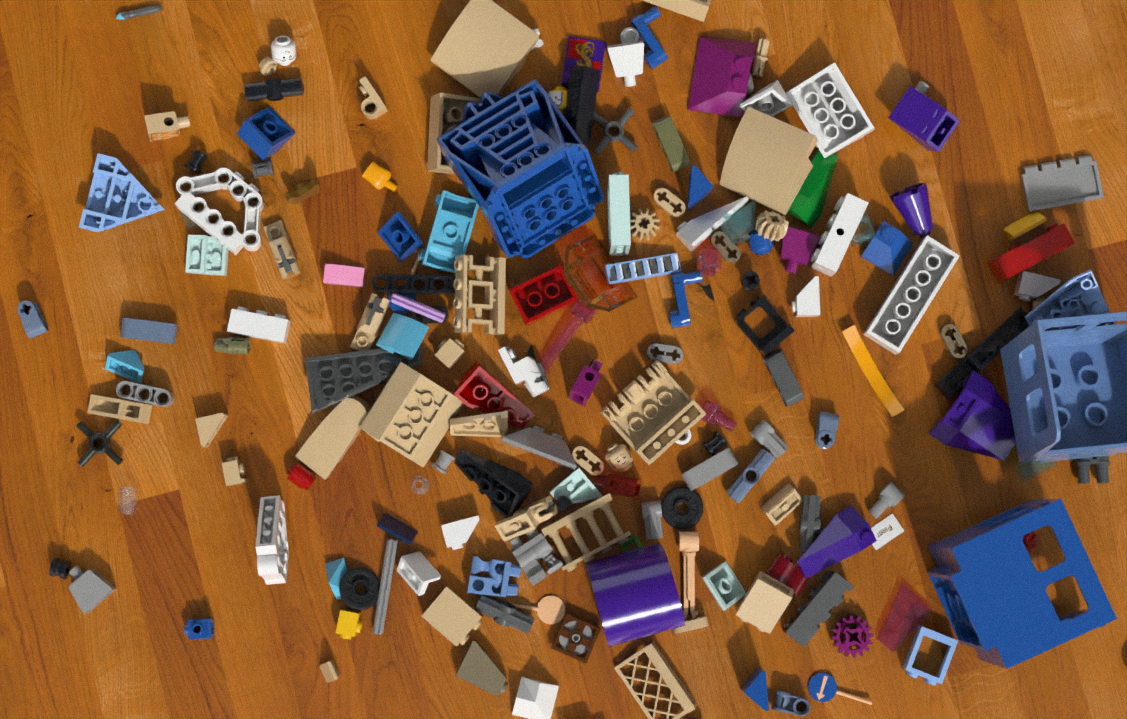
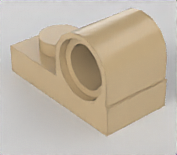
[359,76,388,119]

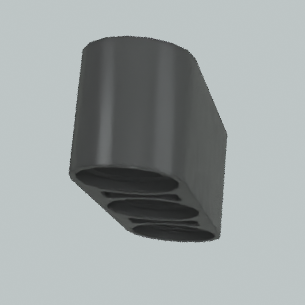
[763,349,805,407]

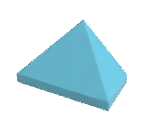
[105,350,144,384]
[325,558,348,600]

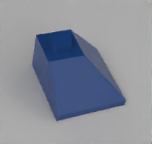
[861,221,913,276]

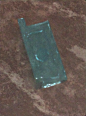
[850,214,876,248]
[1013,461,1057,482]

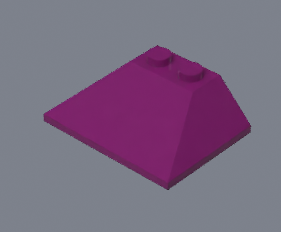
[688,36,756,117]

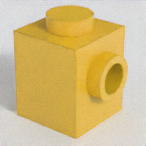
[336,609,363,640]

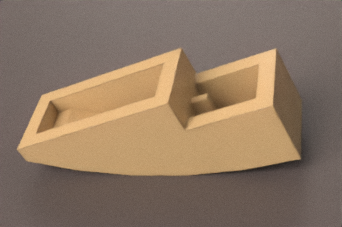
[87,394,152,424]

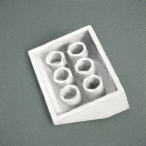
[786,63,875,158]

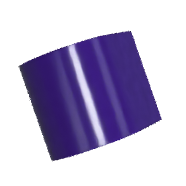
[586,543,685,647]

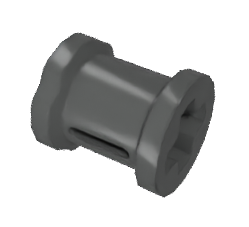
[252,159,274,179]

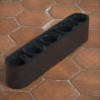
[372,274,456,295]

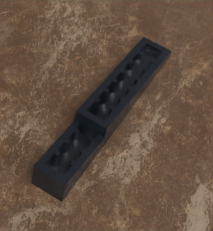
[934,307,1029,399]

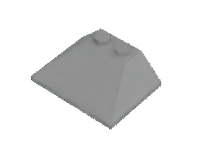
[502,425,577,470]

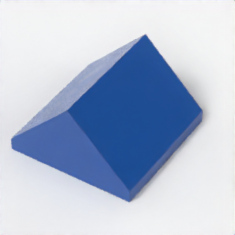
[687,166,714,210]
[377,211,424,262]
[740,668,769,711]

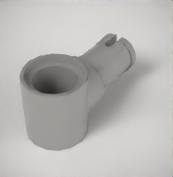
[868,481,905,519]

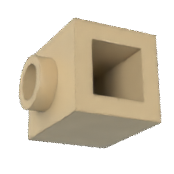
[435,338,465,369]

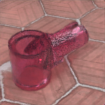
[701,400,737,432]

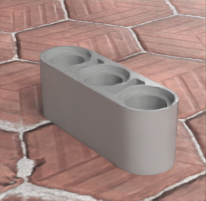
[116,381,175,407]
[681,447,739,491]

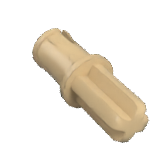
[751,38,770,77]

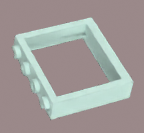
[607,172,631,256]

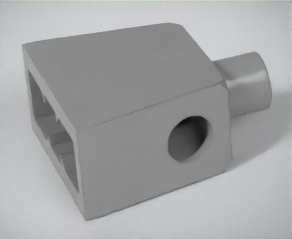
[68,565,117,614]

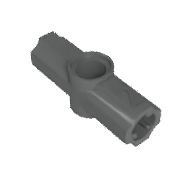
[799,495,821,553]
[475,595,535,634]

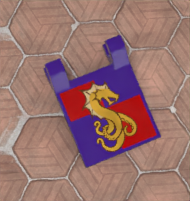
[561,37,606,92]

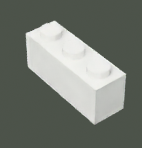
[227,306,291,344]

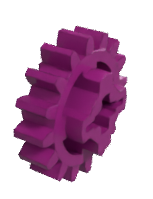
[831,615,874,658]

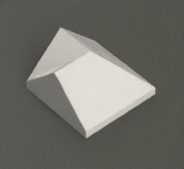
[740,80,792,117]
[512,676,559,719]

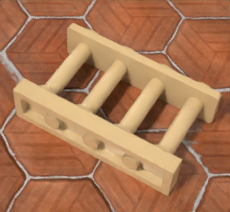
[541,493,631,572]

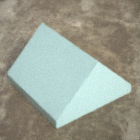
[701,561,746,611]

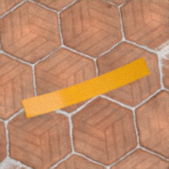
[842,324,905,417]

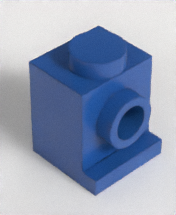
[184,618,215,639]

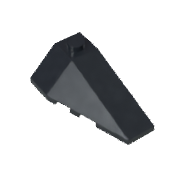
[455,448,533,518]

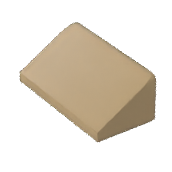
[760,484,803,526]

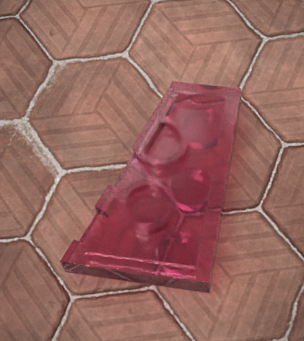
[877,583,931,653]

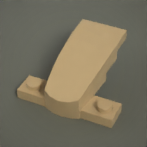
[295,395,380,480]

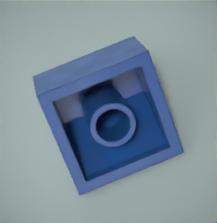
[237,106,295,160]

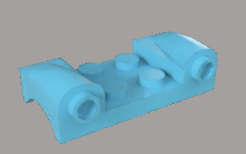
[419,190,479,275]

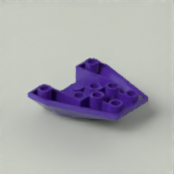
[928,370,1016,461]

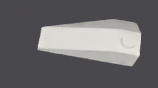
[676,196,749,252]

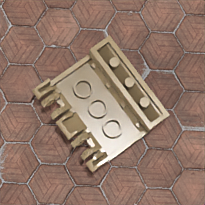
[600,360,706,465]

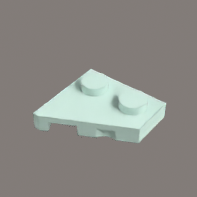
[549,467,602,504]

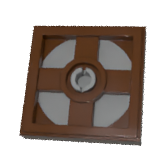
[551,612,601,664]

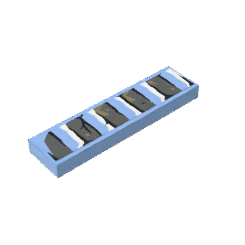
[604,253,681,285]

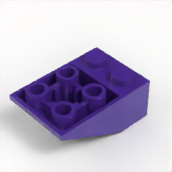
[888,86,960,152]

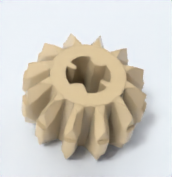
[630,208,660,241]
[755,210,789,242]

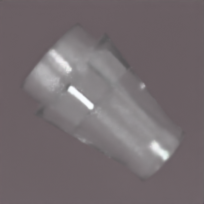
[410,475,430,495]

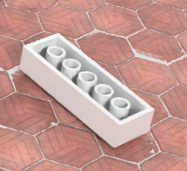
[863,235,960,355]

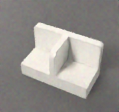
[396,551,441,596]

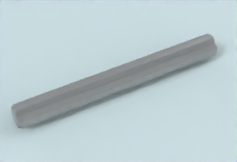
[373,539,398,635]

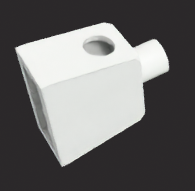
[607,41,644,87]

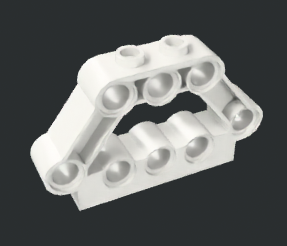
[175,168,264,255]
[255,495,289,585]

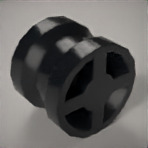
[49,557,71,580]

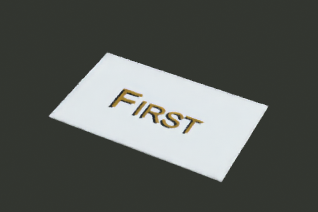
[871,514,904,550]

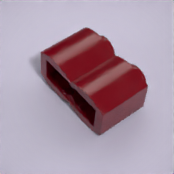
[765,553,811,596]

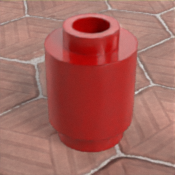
[286,463,316,490]

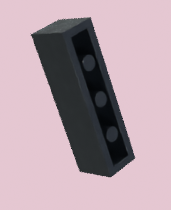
[564,66,600,146]

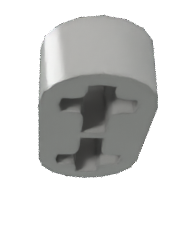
[647,343,683,364]

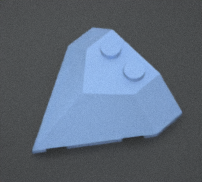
[79,153,164,232]

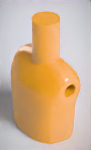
[362,161,398,192]

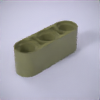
[652,115,691,172]

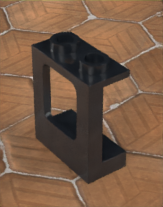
[735,296,795,356]

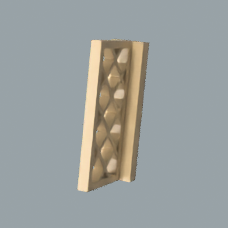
[614,641,697,719]

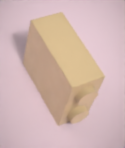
[736,571,794,634]
[421,586,482,647]

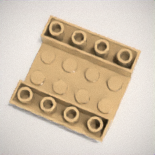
[359,362,464,467]

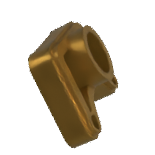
[285,179,320,205]

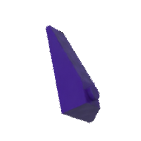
[797,506,877,578]

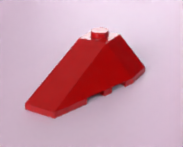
[453,361,535,429]

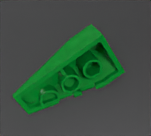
[787,150,838,229]

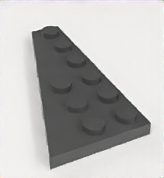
[305,346,423,414]

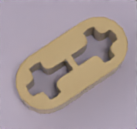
[653,188,686,218]
[572,446,604,476]
[672,616,709,634]

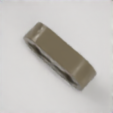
[710,231,741,264]
[940,324,968,359]

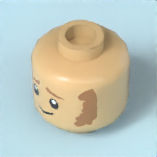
[605,443,633,473]

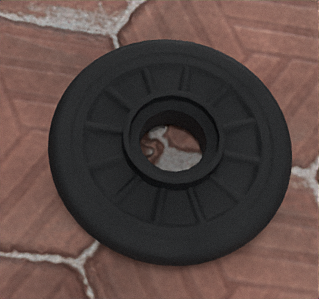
[661,487,703,529]
[339,568,380,610]

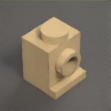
[222,456,248,486]

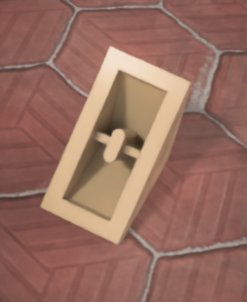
[195,413,228,448]

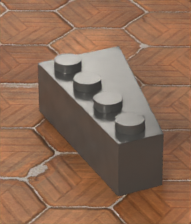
[783,571,854,647]

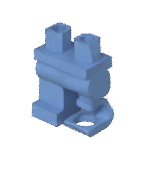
[467,555,521,597]

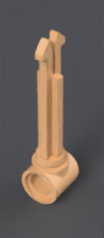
[679,532,699,619]

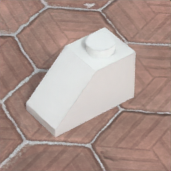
[1014,271,1061,301]
[791,276,820,317]
[441,515,480,550]

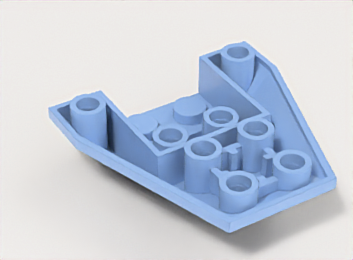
[1025,269,1116,331]

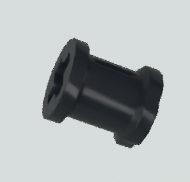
[184,149,208,174]
[741,272,760,291]
[702,431,727,456]

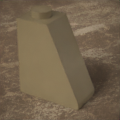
[456,640,508,696]

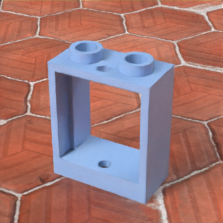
[902,625,958,686]

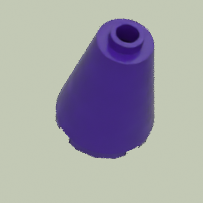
[890,183,933,238]

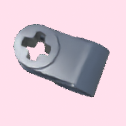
[17,301,49,339]
[815,411,839,449]
[771,690,810,716]

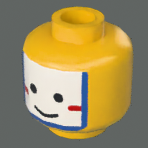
[548,86,567,116]

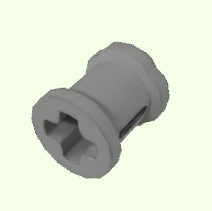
[431,449,456,474]

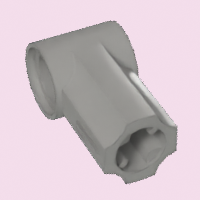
[750,420,788,459]
[641,500,663,540]

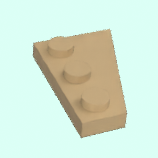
[450,411,508,437]

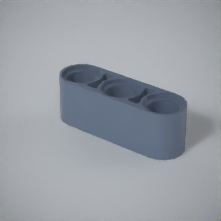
[120,318,178,344]

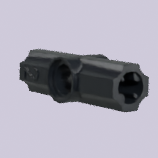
[245,78,304,101]

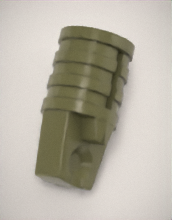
[214,337,251,355]

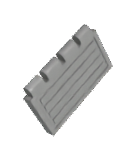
[1020,155,1104,212]

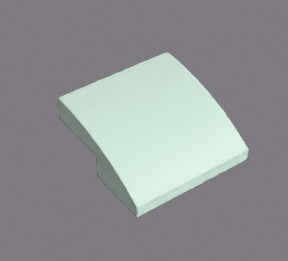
[185,235,229,276]

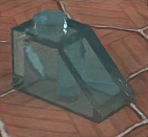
[720,200,756,245]

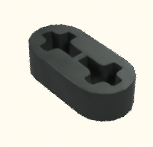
[412,306,449,324]

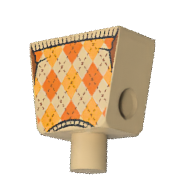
[144,111,190,142]

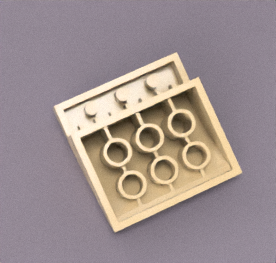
[430,0,540,98]
[720,106,818,215]

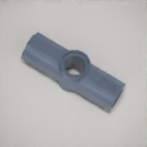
[726,448,775,504]

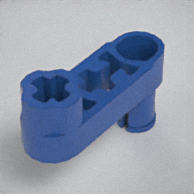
[630,6,668,69]
[669,270,702,329]

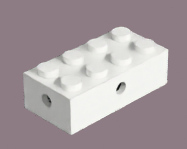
[810,193,868,277]

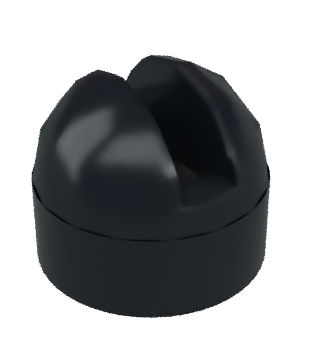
[556,496,573,512]

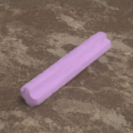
[391,293,446,323]

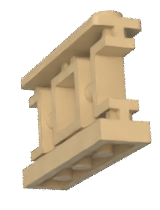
[453,254,506,335]

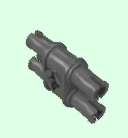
[1074,456,1111,484]

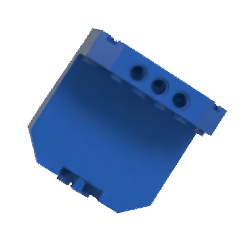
[436,79,605,258]

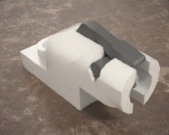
[498,347,550,397]

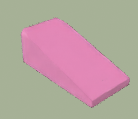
[323,263,365,287]

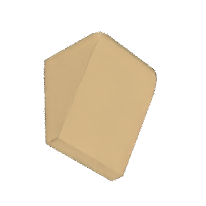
[320,660,340,683]

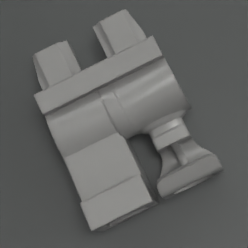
[510,529,564,586]

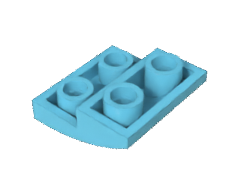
[376,313,429,361]

